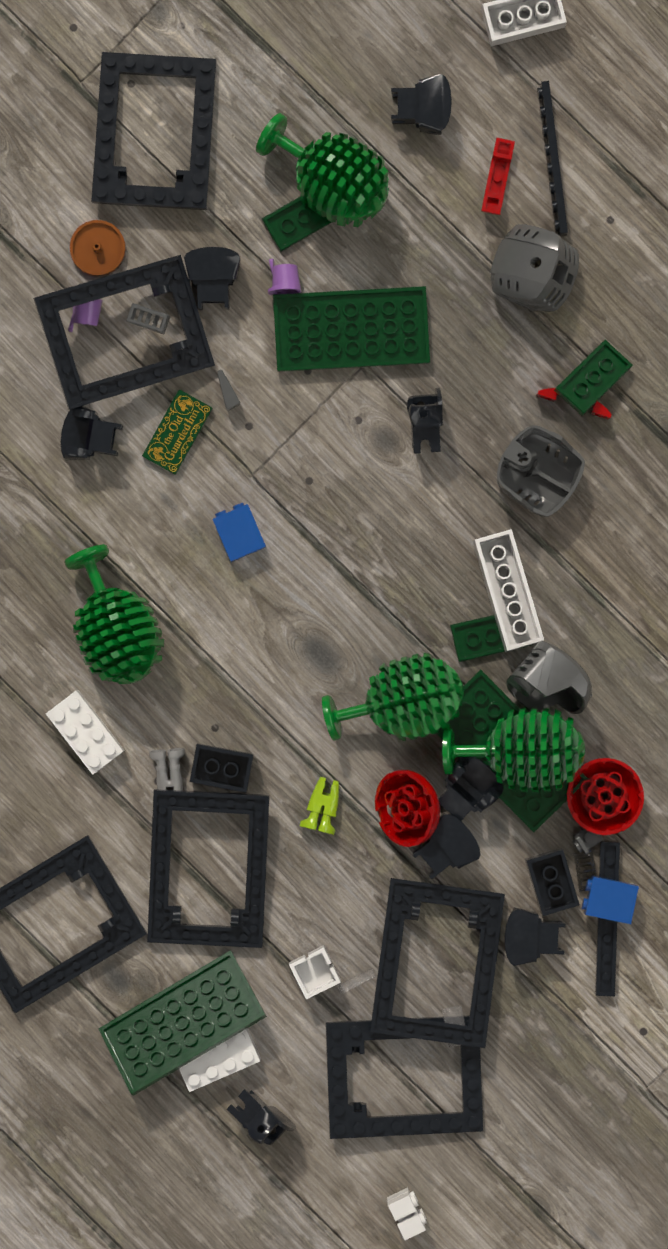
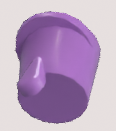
[268,259,301,295]
[68,300,103,332]

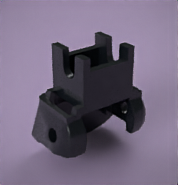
[391,74,452,135]
[184,247,241,310]
[407,388,443,454]
[60,406,123,461]
[438,757,504,821]
[412,813,481,880]
[505,907,566,966]
[226,1089,296,1145]

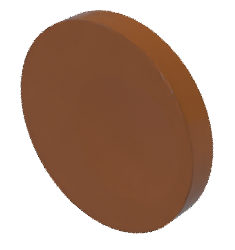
[70,220,126,276]

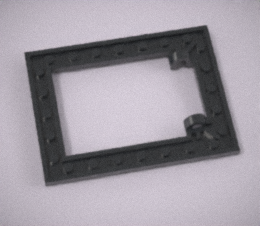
[91,52,217,210]
[33,255,215,410]
[147,789,270,948]
[0,835,148,1013]
[370,878,505,1048]
[325,1015,483,1139]

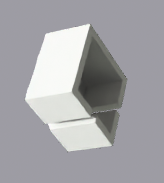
[289,945,341,999]
[387,1187,427,1240]

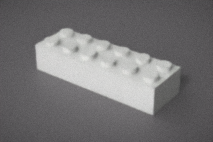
[473,529,544,652]

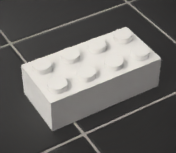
[481,0,567,46]
[46,690,125,775]
[179,1028,261,1092]

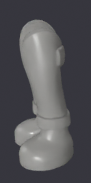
[149,748,185,791]

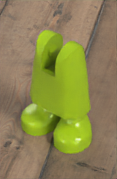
[299,777,339,835]

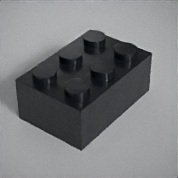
[189,743,254,793]
[525,848,580,916]

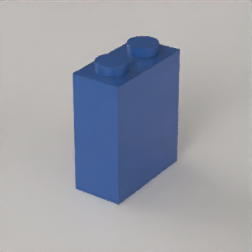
[213,503,266,562]
[581,875,639,924]

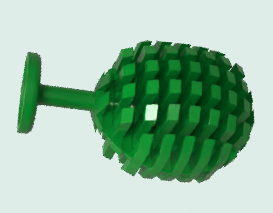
[256,113,389,227]
[64,544,164,684]
[322,653,464,741]
[442,708,586,792]

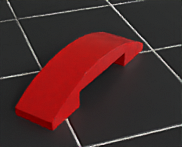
[481,137,515,215]
[536,388,612,420]

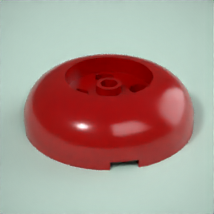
[567,758,644,835]
[375,770,440,847]

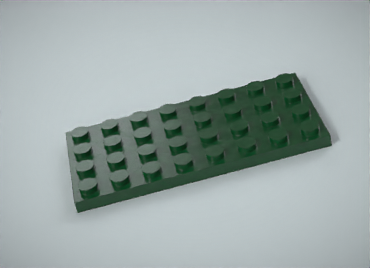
[273,286,430,372]
[437,669,588,833]
[98,950,267,1096]

